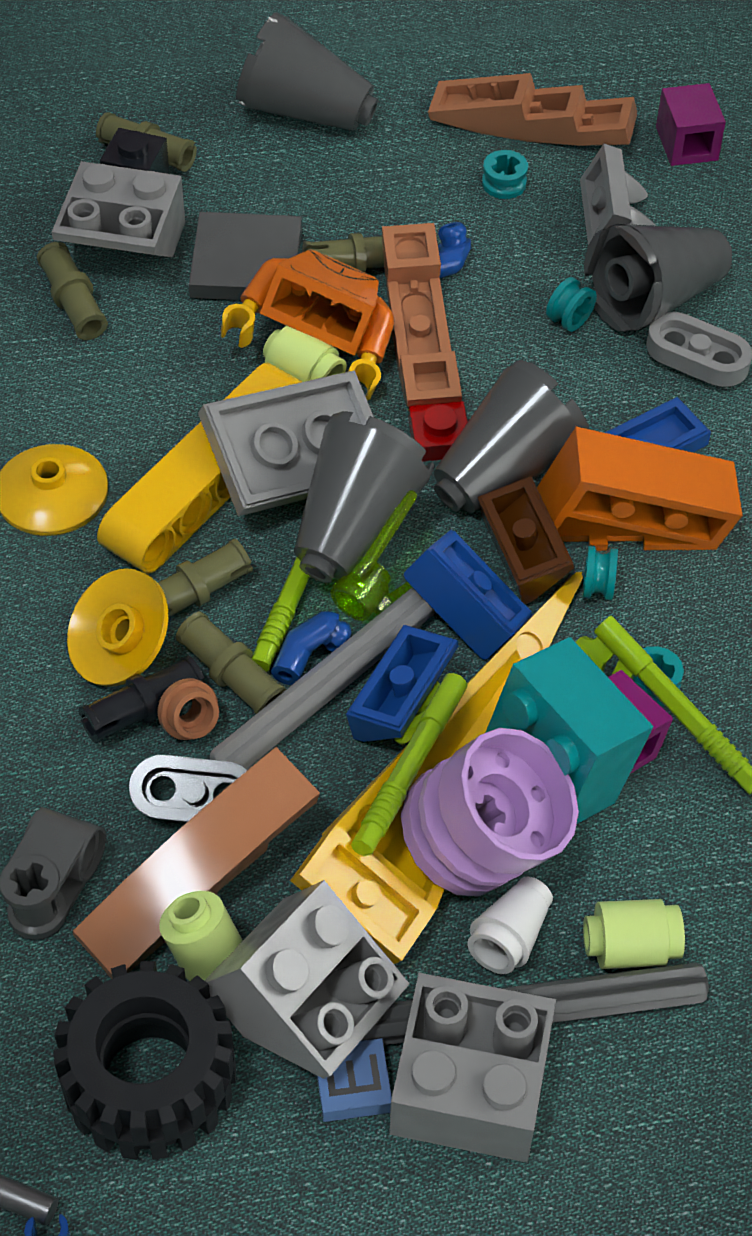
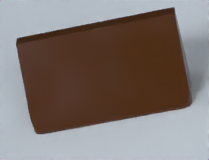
[477,476,574,605]

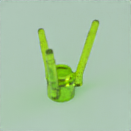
[330,490,417,621]

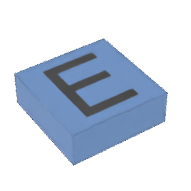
[317,1038,392,1122]

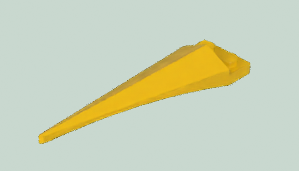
[290,572,583,964]

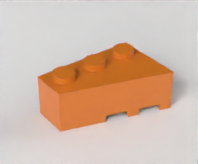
[537,426,743,551]

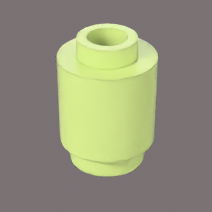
[263,326,347,382]
[159,891,243,981]
[583,899,685,969]

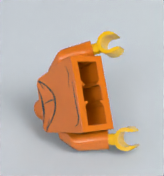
[221,250,394,401]

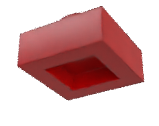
[408,401,468,462]

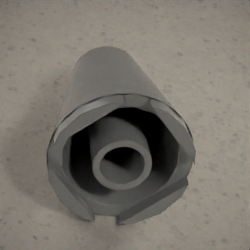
[236,12,379,131]
[584,224,732,332]
[434,360,589,513]
[294,411,435,583]

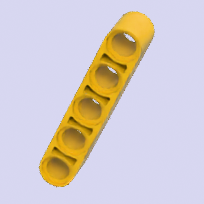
[97,362,302,574]

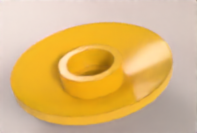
[0,444,108,536]
[67,569,168,687]

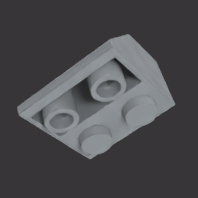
[51,161,185,257]
[205,880,410,1078]
[389,973,556,1163]

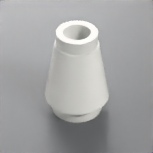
[468,877,553,974]

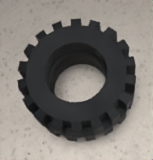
[53,961,236,1160]

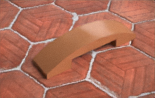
[382,223,462,407]

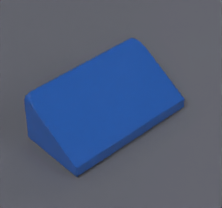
[403,529,533,660]
[346,625,459,742]

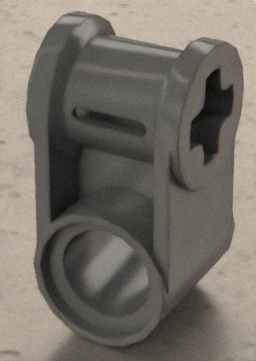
[0,807,106,940]

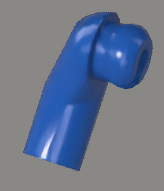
[438,222,471,278]
[271,611,352,685]

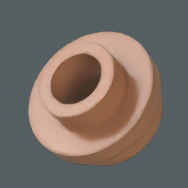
[158,678,219,740]

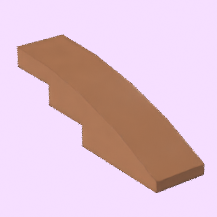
[428,73,638,146]
[73,747,320,979]

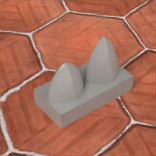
[580,144,657,245]

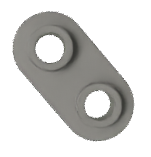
[646,312,752,387]

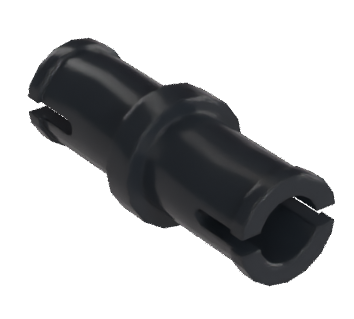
[78,655,205,743]

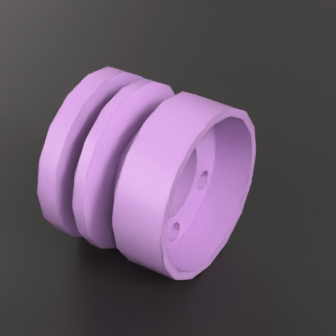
[401,728,579,896]

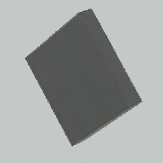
[189,212,302,300]

